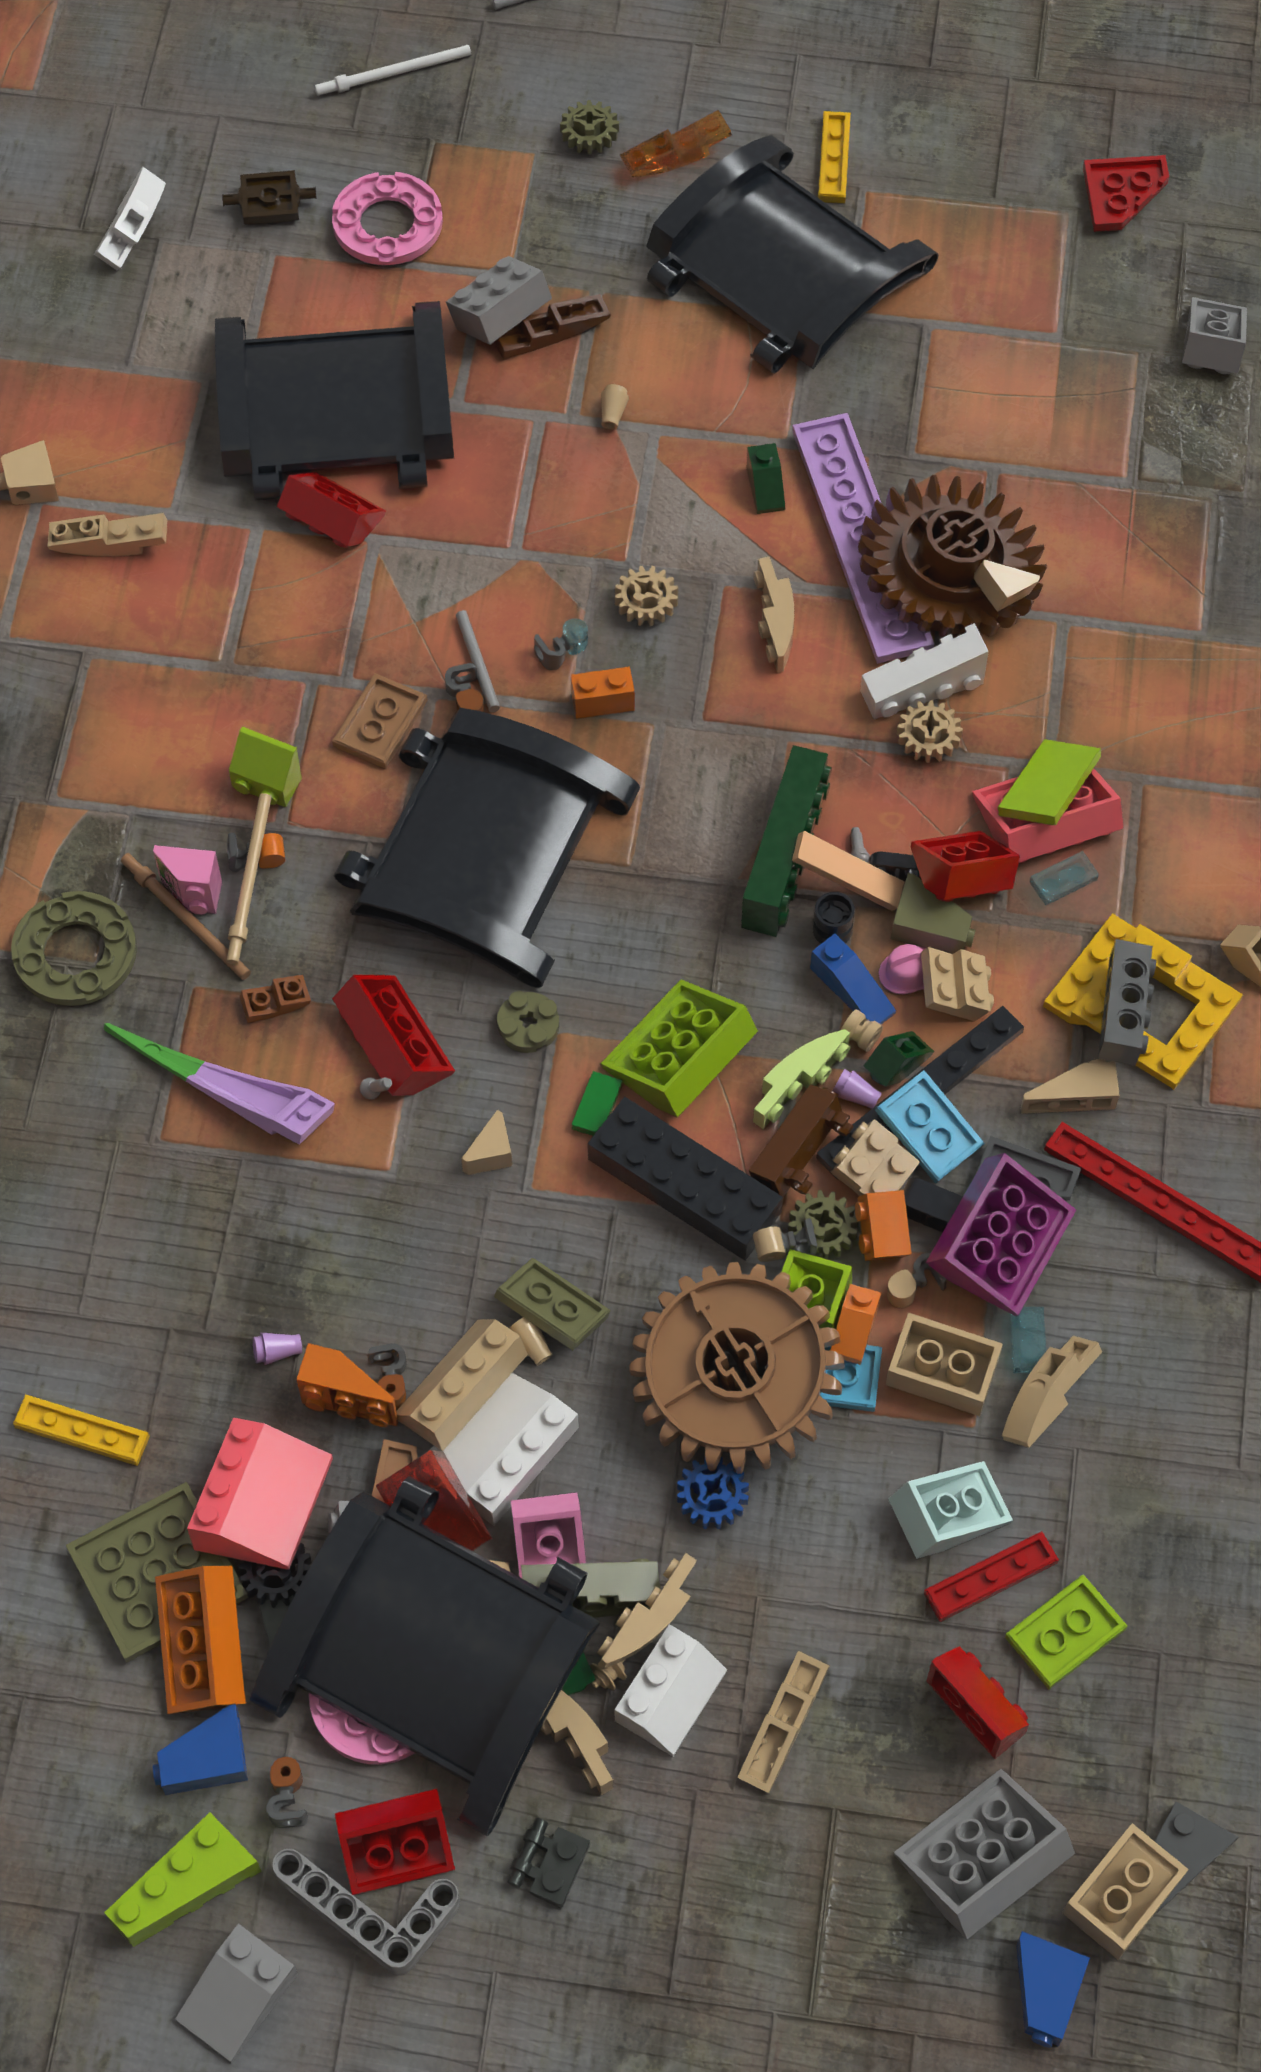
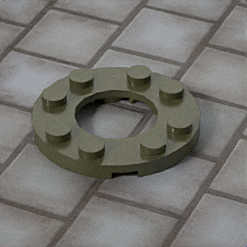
[11,891,137,1006]

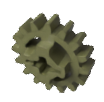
[560,100,619,154]
[788,1190,858,1260]

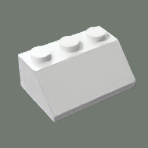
[615,1624,727,1757]

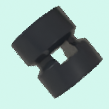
[813,892,855,944]

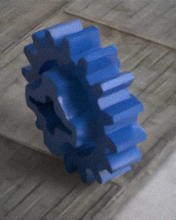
[677,1457,749,1530]

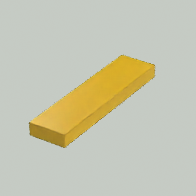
[818,111,851,203]
[13,1394,150,1466]

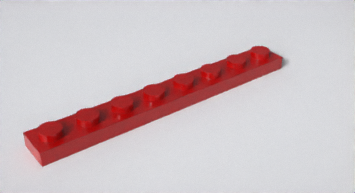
[1044,1122,1261,1283]

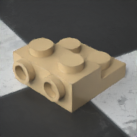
[921,947,994,1021]
[831,1119,920,1196]

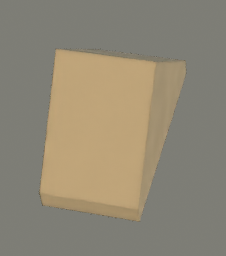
[973,560,1040,612]
[461,1110,512,1175]

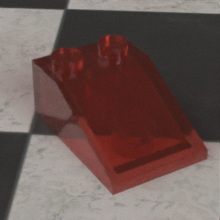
[376,1450,492,1551]

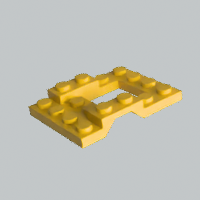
[1043,913,1243,1090]

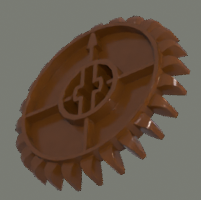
[858,475,1047,638]

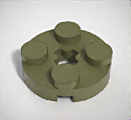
[497,991,559,1053]

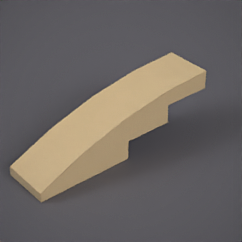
[738,1651,830,1793]

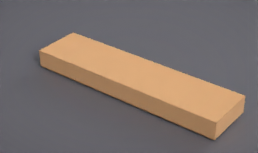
[792,831,904,911]

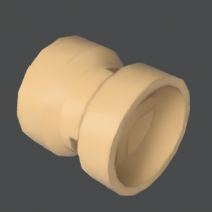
[841,1009,883,1052]

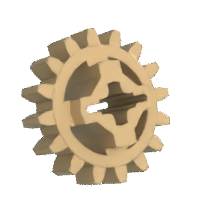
[615,566,678,626]
[897,700,963,763]

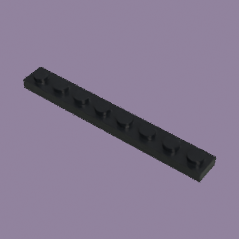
[816,1006,1024,1180]

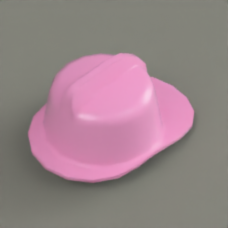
[879,944,926,995]

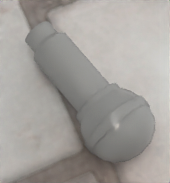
[850,827,870,863]
[359,1078,392,1099]

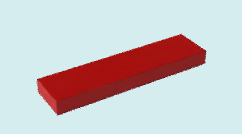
[924,1531,1059,1622]

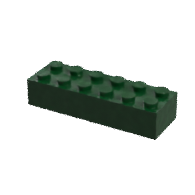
[741,745,832,937]

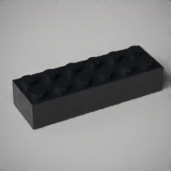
[587,1096,783,1261]

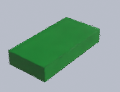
[572,1071,623,1136]

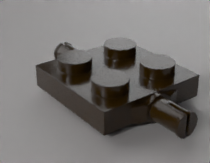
[222,170,317,225]

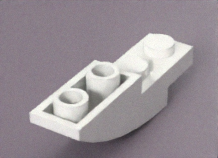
[94,167,166,270]

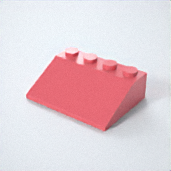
[972,768,1123,863]
[187,1417,333,1570]

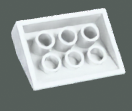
[419,1373,579,1526]

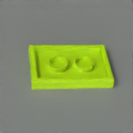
[1005,1574,1128,1690]

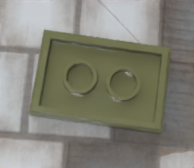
[494,1258,611,1351]

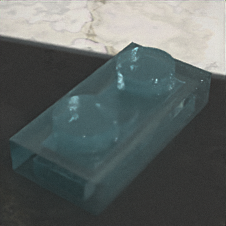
[1030,851,1099,906]
[1010,1307,1046,1373]

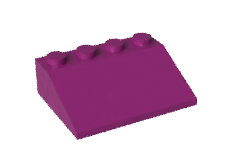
[926,1153,1076,1316]

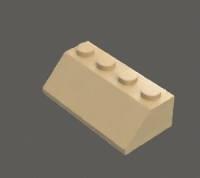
[396,1319,528,1451]

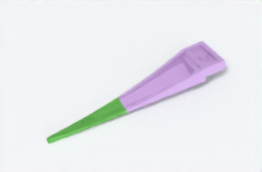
[104,1023,335,1145]

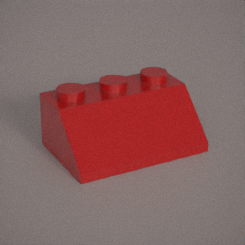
[277,472,386,548]
[910,831,1020,902]
[926,1646,1029,1759]
[335,1789,455,1895]

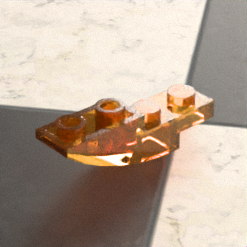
[620,110,732,177]

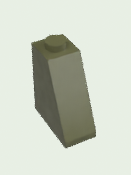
[890,873,976,954]

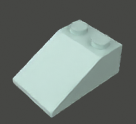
[888,1461,1013,1559]

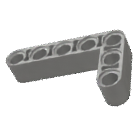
[272,1849,460,1975]

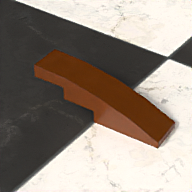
[494,294,611,359]

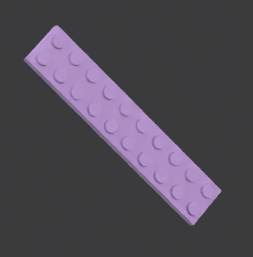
[792,413,934,664]

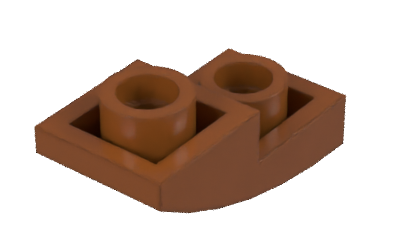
[240,975,311,1023]

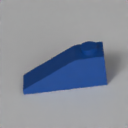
[810,933,896,1024]

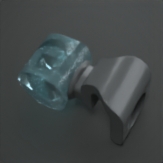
[534,618,588,670]

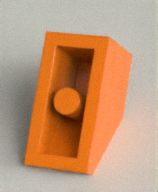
[830,1284,881,1365]

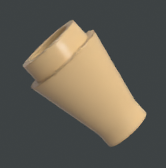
[601,384,629,430]
[509,1317,553,1366]

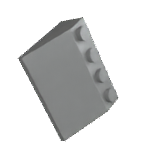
[894,1769,1075,1939]

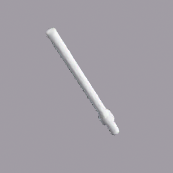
[315,45,471,96]

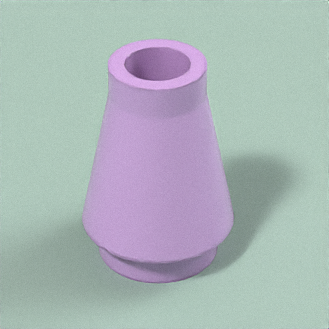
[832,1069,882,1109]
[253,1333,302,1365]

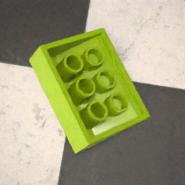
[600,979,758,1117]

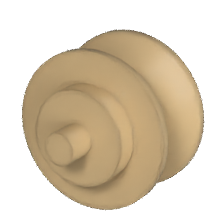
[590,1660,627,1690]

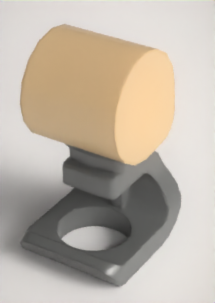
[753,1218,818,1262]
[887,1253,947,1308]

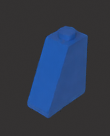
[153,1704,248,1795]
[1016,1931,1090,2048]

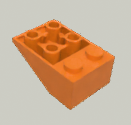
[296,1343,398,1427]

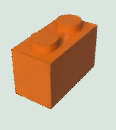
[571,666,635,719]
[855,1190,912,1261]

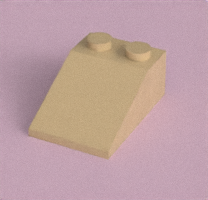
[1062,1823,1189,1960]

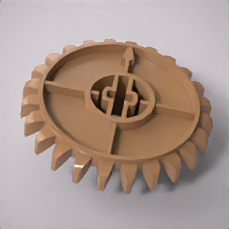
[629,1262,845,1474]

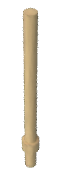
[226,793,272,965]

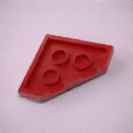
[1083,155,1169,232]

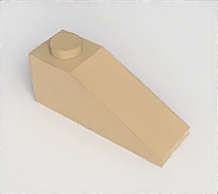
[1021,1059,1120,1114]

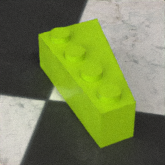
[104,1812,262,1947]

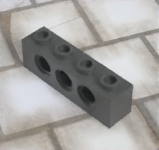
[1098,939,1156,1066]

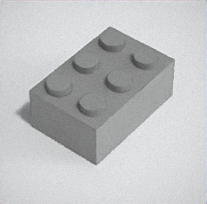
[446,256,552,344]

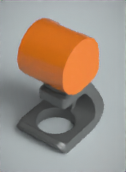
[227,833,286,872]

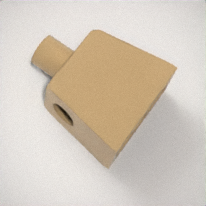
[0,440,59,505]

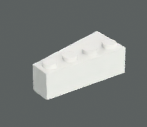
[860,623,989,719]

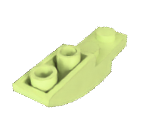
[753,1029,850,1129]

